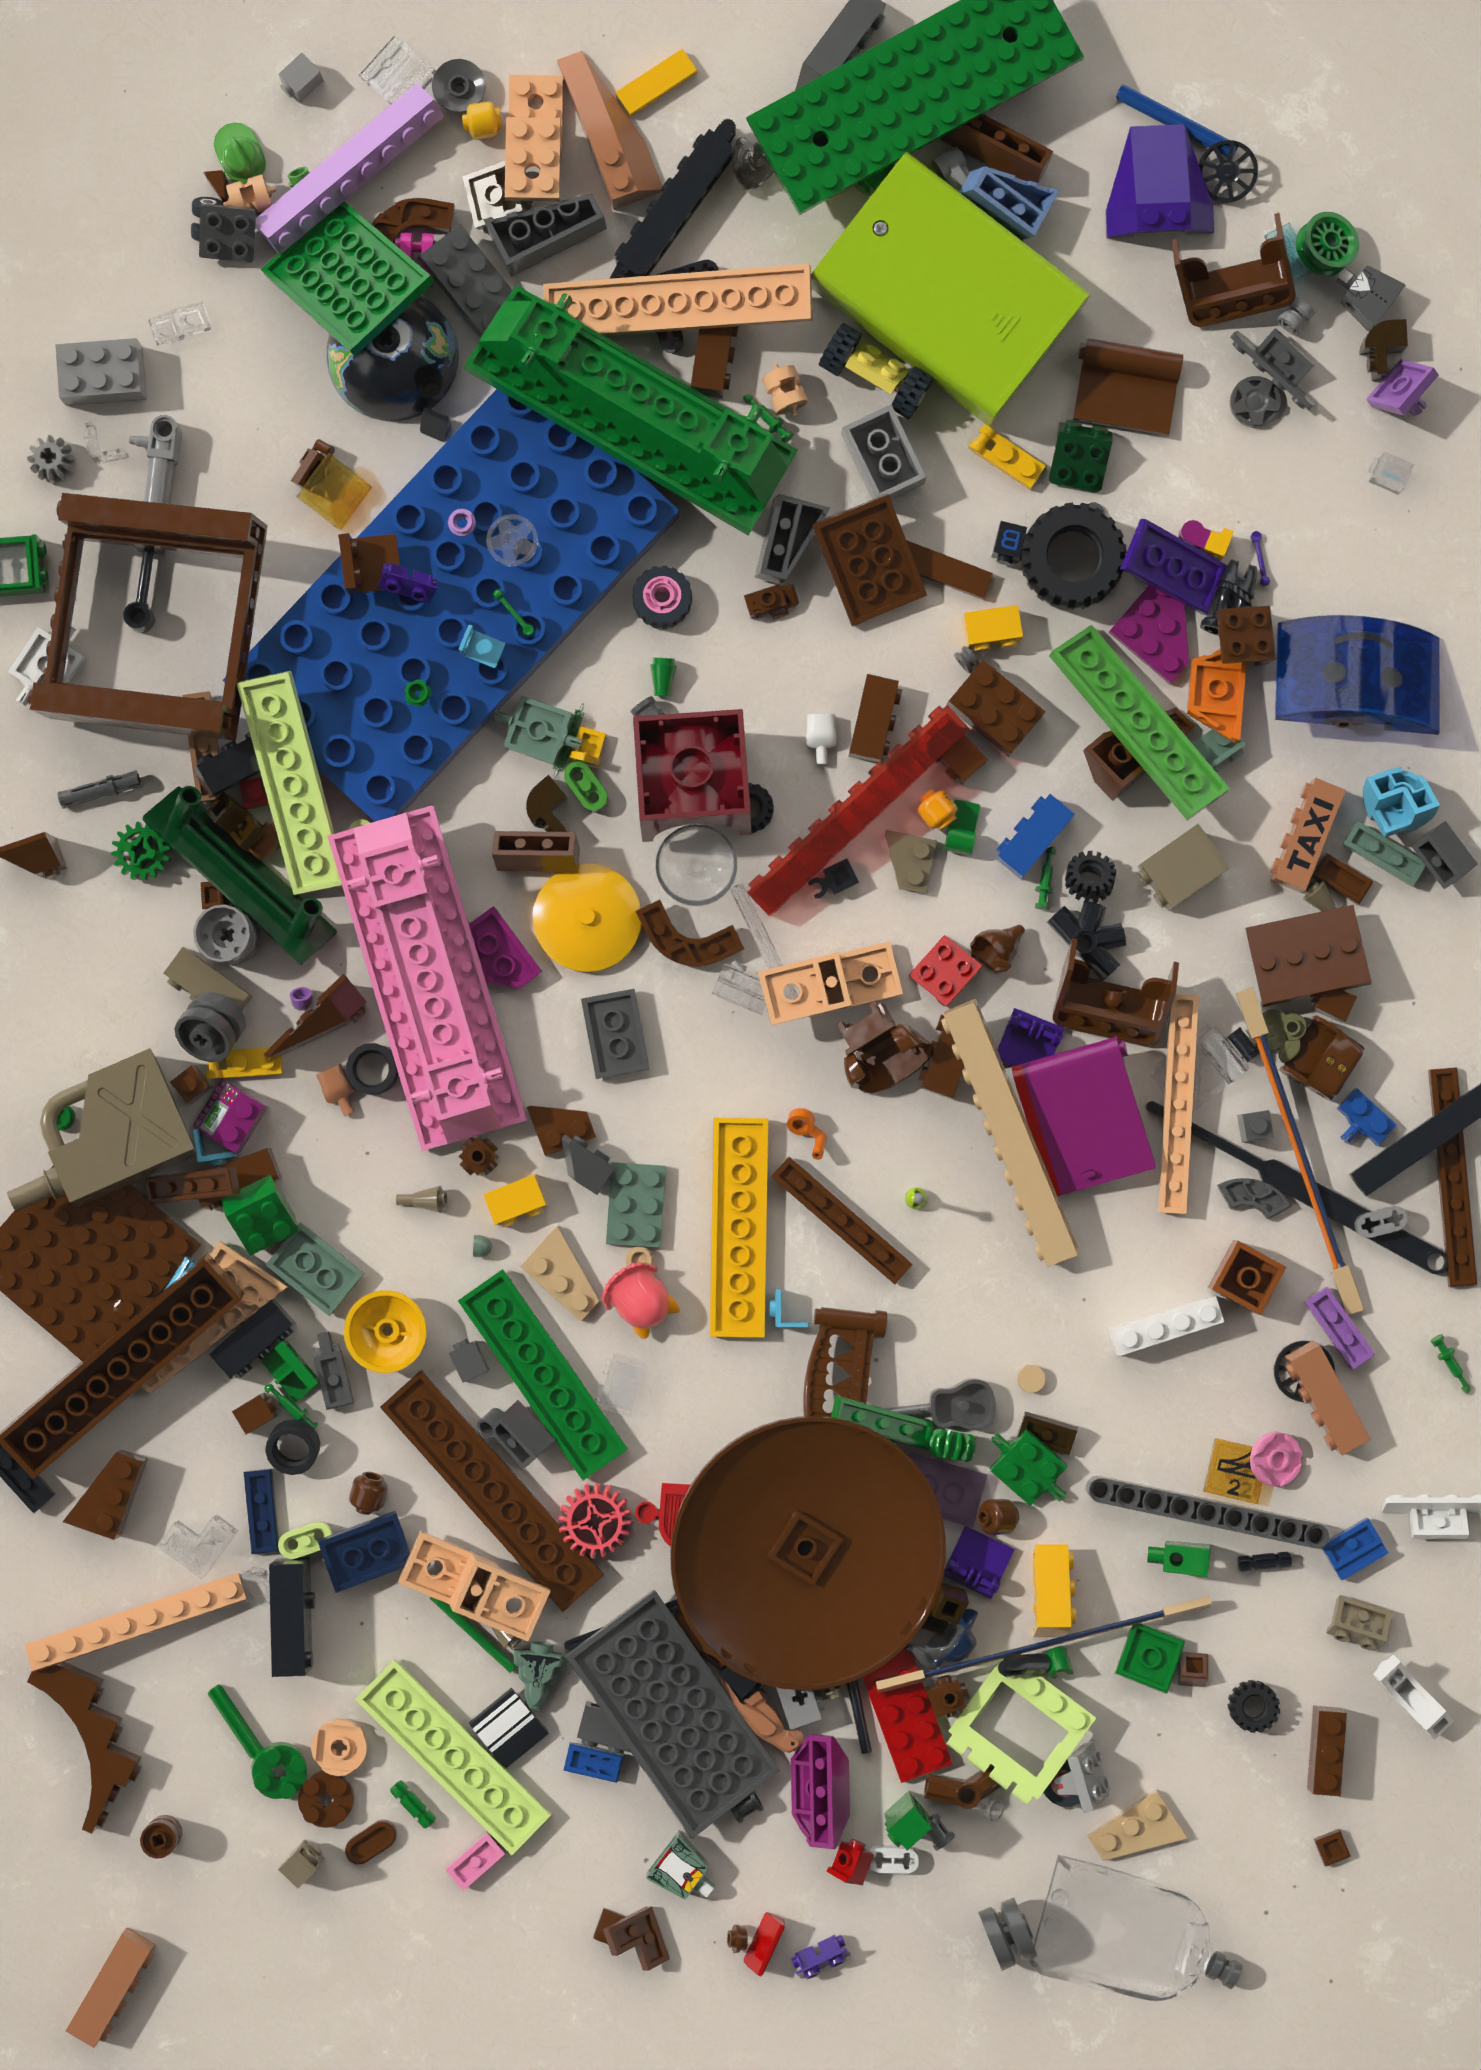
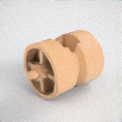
[223,174,276,213]
[762,364,808,416]

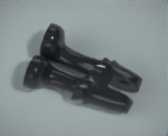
[1200,559,1257,636]

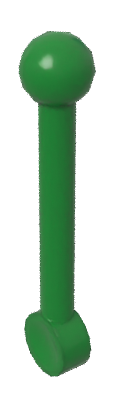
[493,589,534,636]

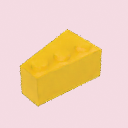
[1033,1544,1076,1637]

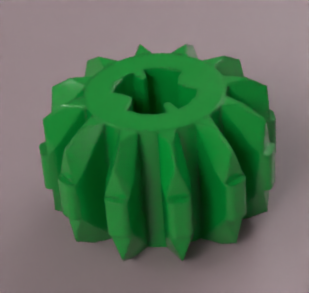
[929,1429,976,1462]

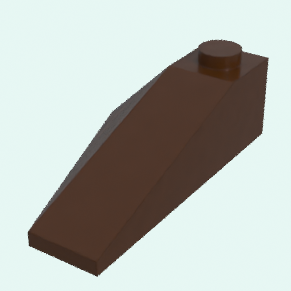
[1083,707,1195,801]
[264,974,367,1062]

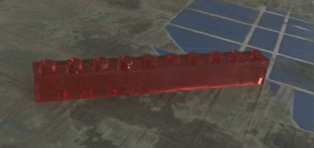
[747,705,970,917]

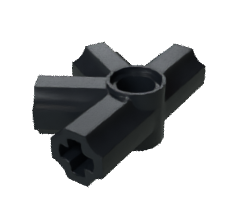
[1047,902,1126,981]

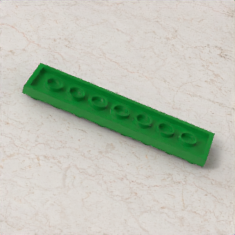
[458,1269,628,1481]

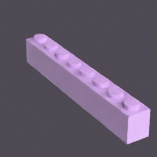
[255,83,444,255]

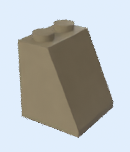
[1137,823,1230,911]

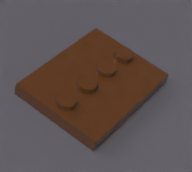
[812,493,927,626]
[1245,905,1371,1007]

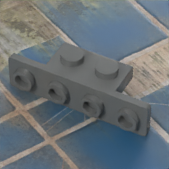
[1230,328,1316,410]

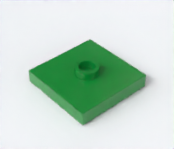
[1114,1623,1185,1694]

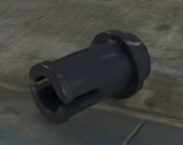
[1227,1027,1260,1063]

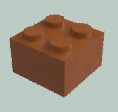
[1207,1240,1286,1315]

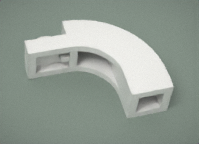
[1374,1655,1454,1740]

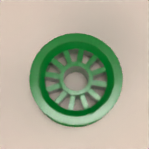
[1296,212,1359,276]

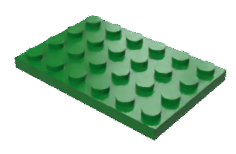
[261,201,435,357]

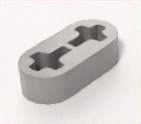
[1355,1206,1408,1238]

